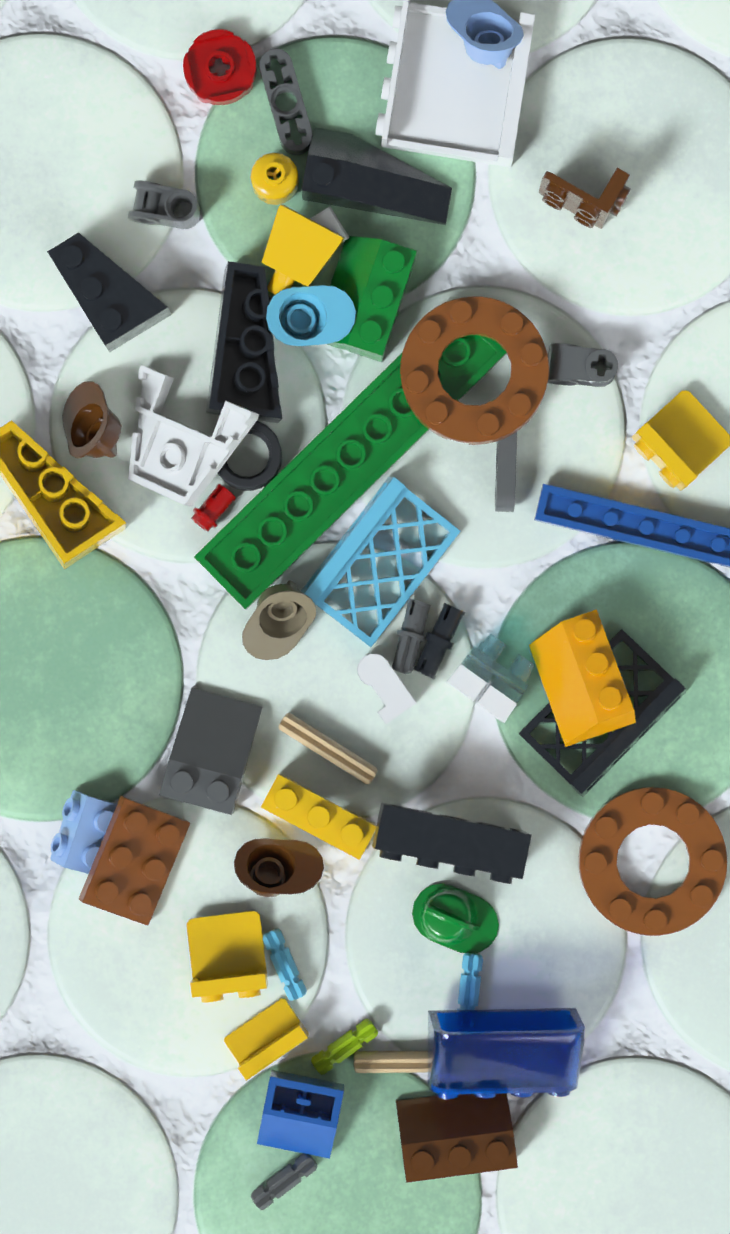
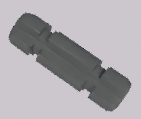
[251,1153,317,1210]

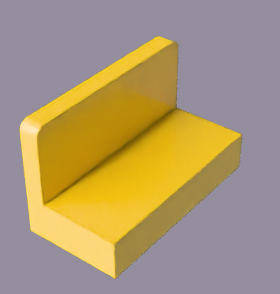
[224,998,309,1081]

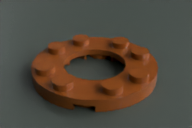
[400,296,549,445]
[578,787,727,936]

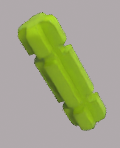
[311,1018,378,1075]

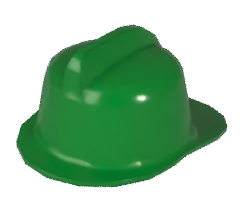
[412,883,499,953]

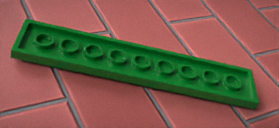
[194,335,507,610]

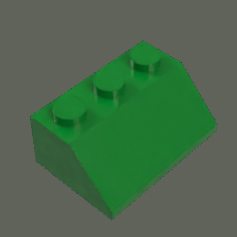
[327,236,417,362]

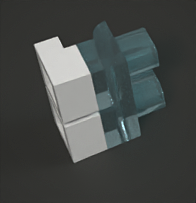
[446,634,534,723]

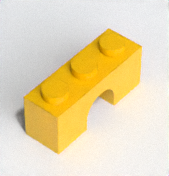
[261,773,376,860]

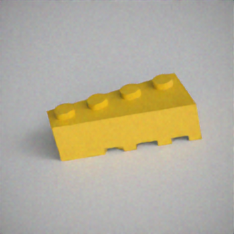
[0,420,127,569]

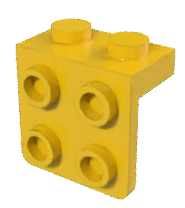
[631,390,730,491]
[187,911,268,1003]

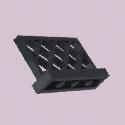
[518,629,686,797]

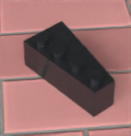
[206,261,282,423]
[372,802,532,884]

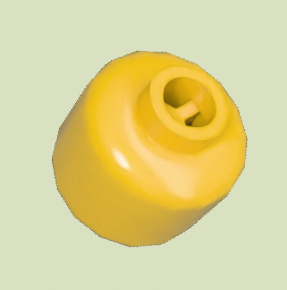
[250,152,299,205]

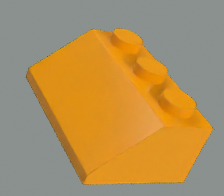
[529,609,636,747]

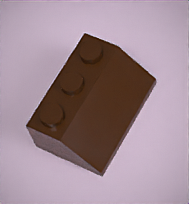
[396,1086,518,1183]

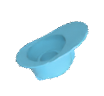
[266,285,356,346]

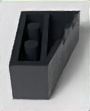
[47,232,172,353]

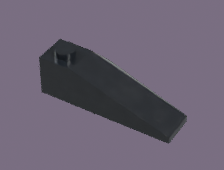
[301,127,452,225]

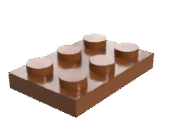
[78,796,190,926]

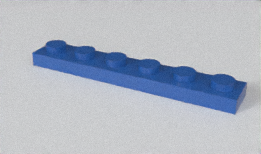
[534,484,730,568]

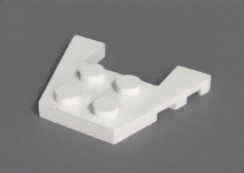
[128,365,259,507]

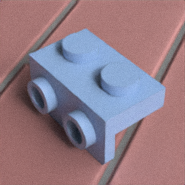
[50,790,117,874]

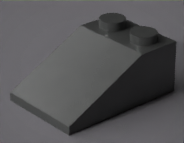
[159,687,263,815]

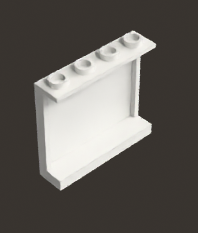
[375,0,535,167]

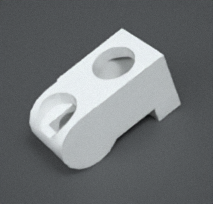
[357,654,416,724]

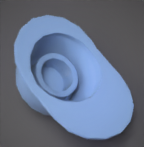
[446,0,524,69]

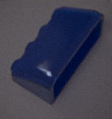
[427,1008,585,1099]

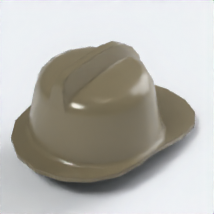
[242,580,316,660]

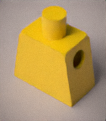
[262,204,345,295]

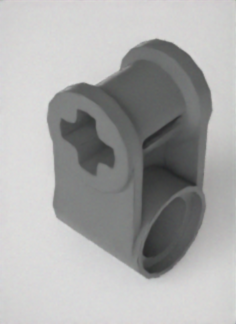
[128,180,201,229]
[548,343,618,387]

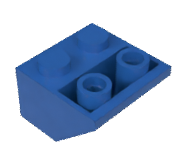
[257,1070,344,1159]

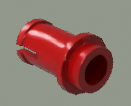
[191,483,236,532]

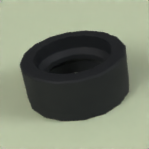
[218,421,282,491]

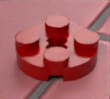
[183,29,257,105]

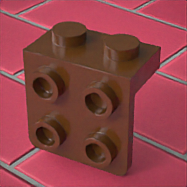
[539,167,631,229]

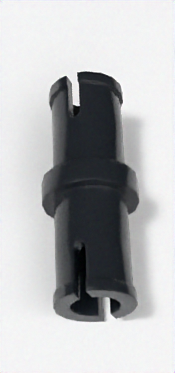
[413,603,466,679]

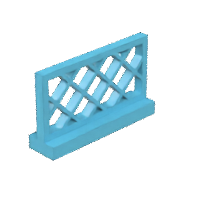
[301,477,460,647]

